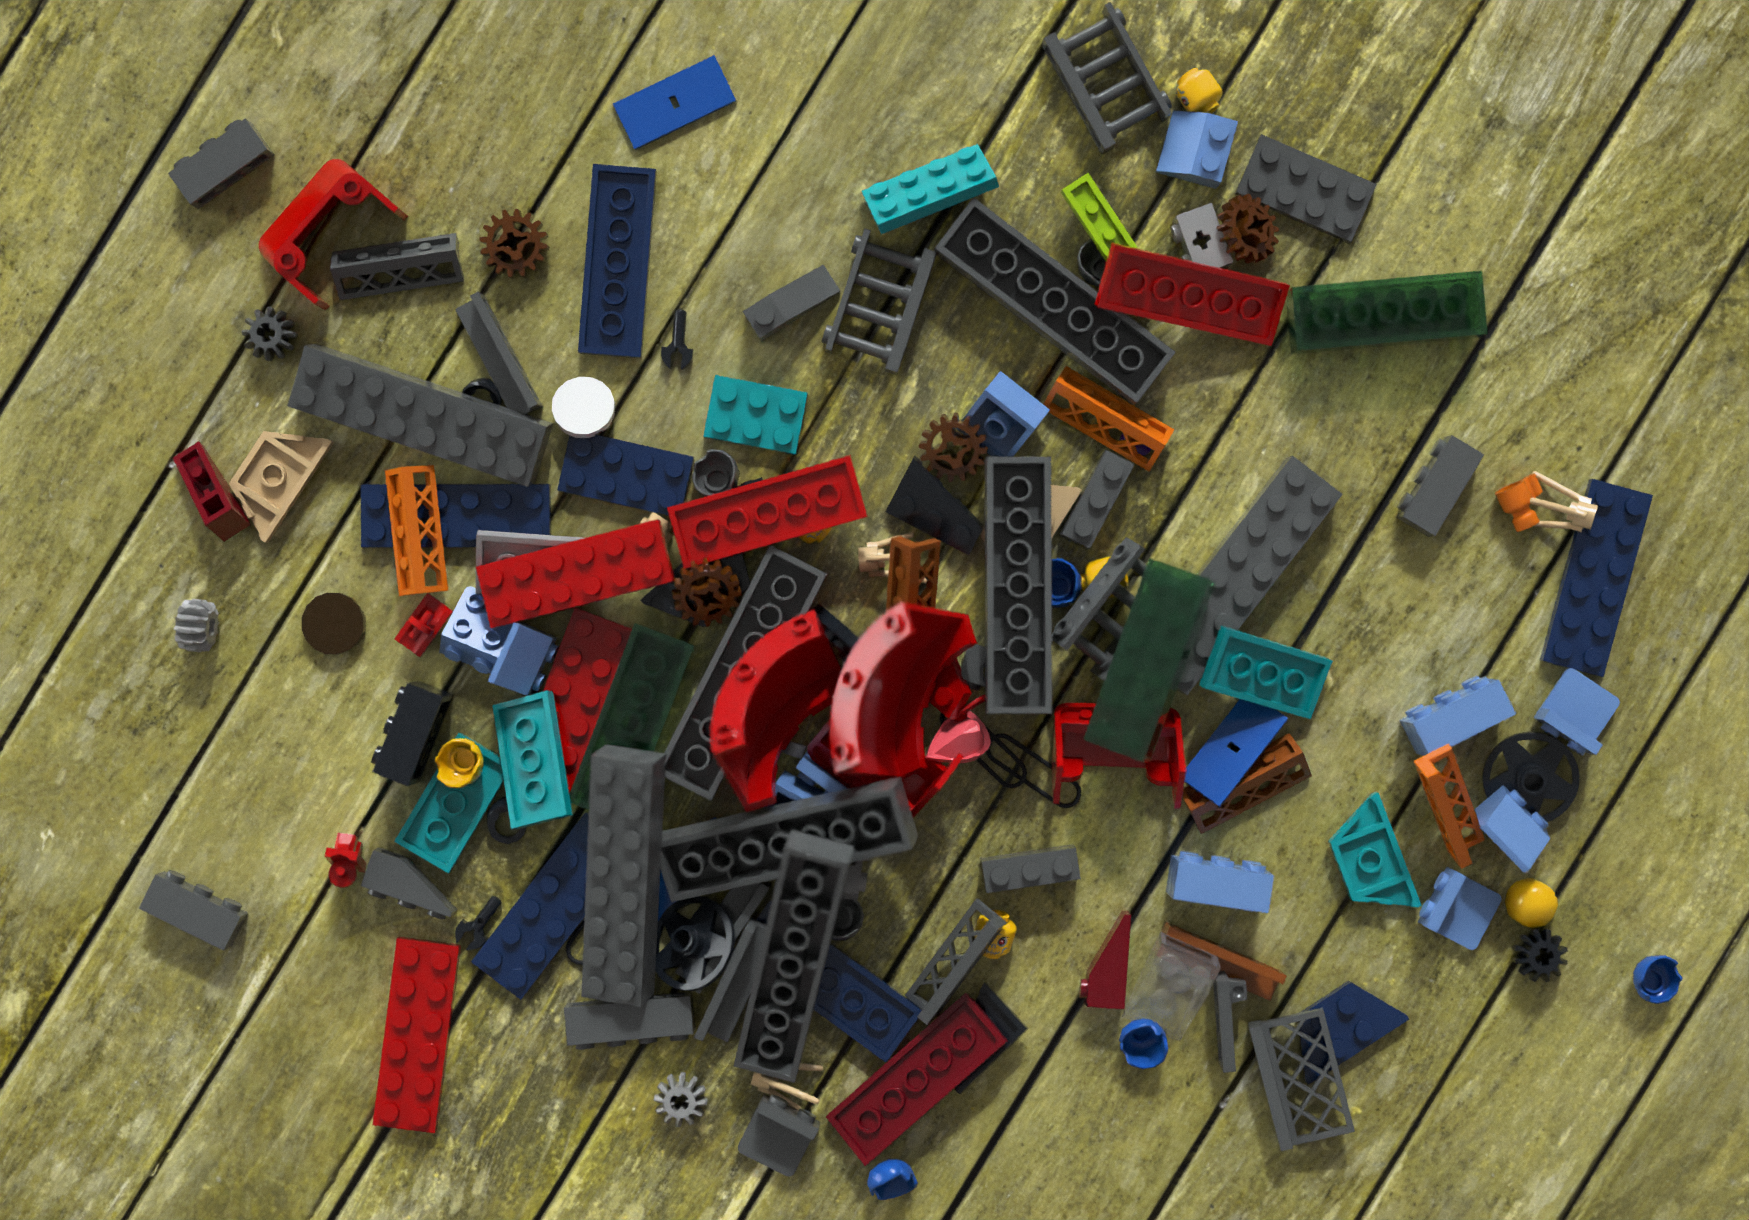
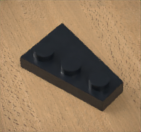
[885,456,984,555]
[955,982,1029,1094]

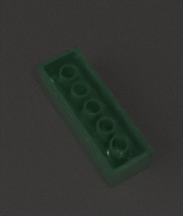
[1286,271,1488,354]
[1083,558,1216,763]
[569,623,697,810]

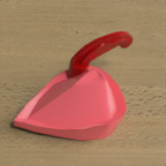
[925,694,991,763]

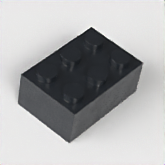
[371,681,454,786]

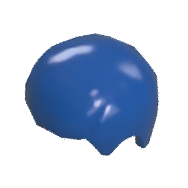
[1051,558,1082,608]
[1633,955,1683,1004]
[1119,1018,1168,1069]
[867,1159,918,1200]

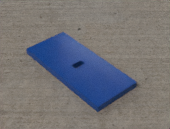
[613,55,736,150]
[1185,699,1288,807]

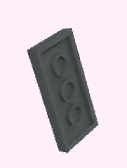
[1235,134,1377,244]

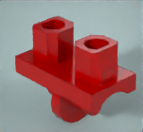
[394,593,453,658]
[324,833,367,888]

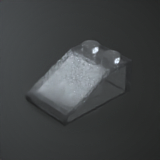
[1122,932,1221,1041]

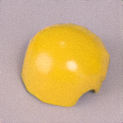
[435,738,484,788]
[1505,878,1558,928]

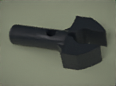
[661,309,694,370]
[455,896,502,950]

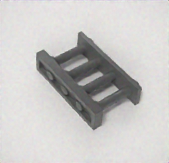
[1041,2,1172,155]
[821,229,937,375]
[1052,537,1189,687]

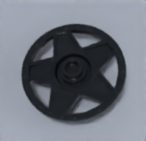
[1482,732,1580,822]
[655,896,735,991]

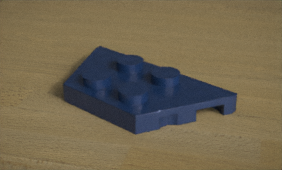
[1297,981,1409,1085]

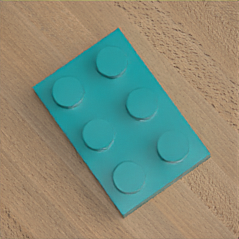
[703,375,808,455]

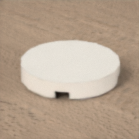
[552,377,615,438]

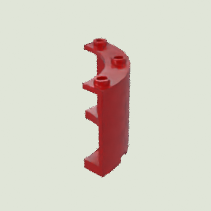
[830,602,977,779]
[711,610,842,812]

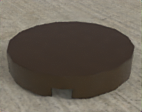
[301,593,366,654]

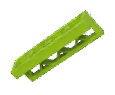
[1061,173,1138,261]

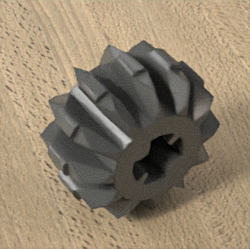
[242,307,298,361]

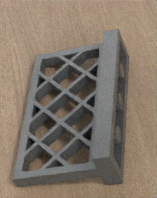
[1248,1007,1355,1151]

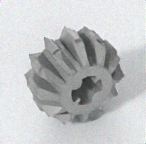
[173,599,220,652]
[654,1072,708,1127]

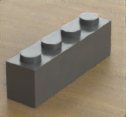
[564,991,696,1050]

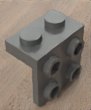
[738,1094,820,1177]

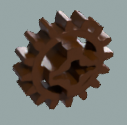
[1216,194,1279,264]
[479,209,549,279]
[919,412,988,482]
[671,558,742,627]

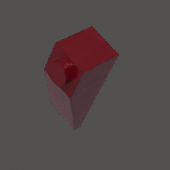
[173,441,250,542]
[1079,911,1131,1010]

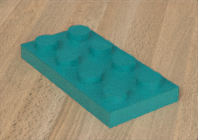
[862,144,999,234]
[1199,626,1333,719]
[492,691,573,829]
[394,732,504,874]

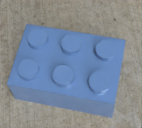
[1399,676,1516,756]
[1166,851,1274,913]

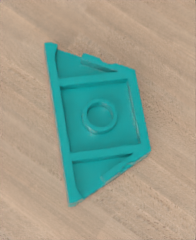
[1328,792,1422,907]

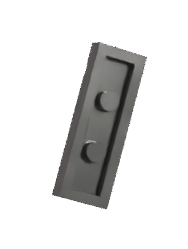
[1212,971,1247,1073]

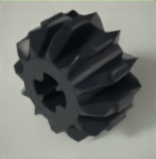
[1513,928,1568,982]

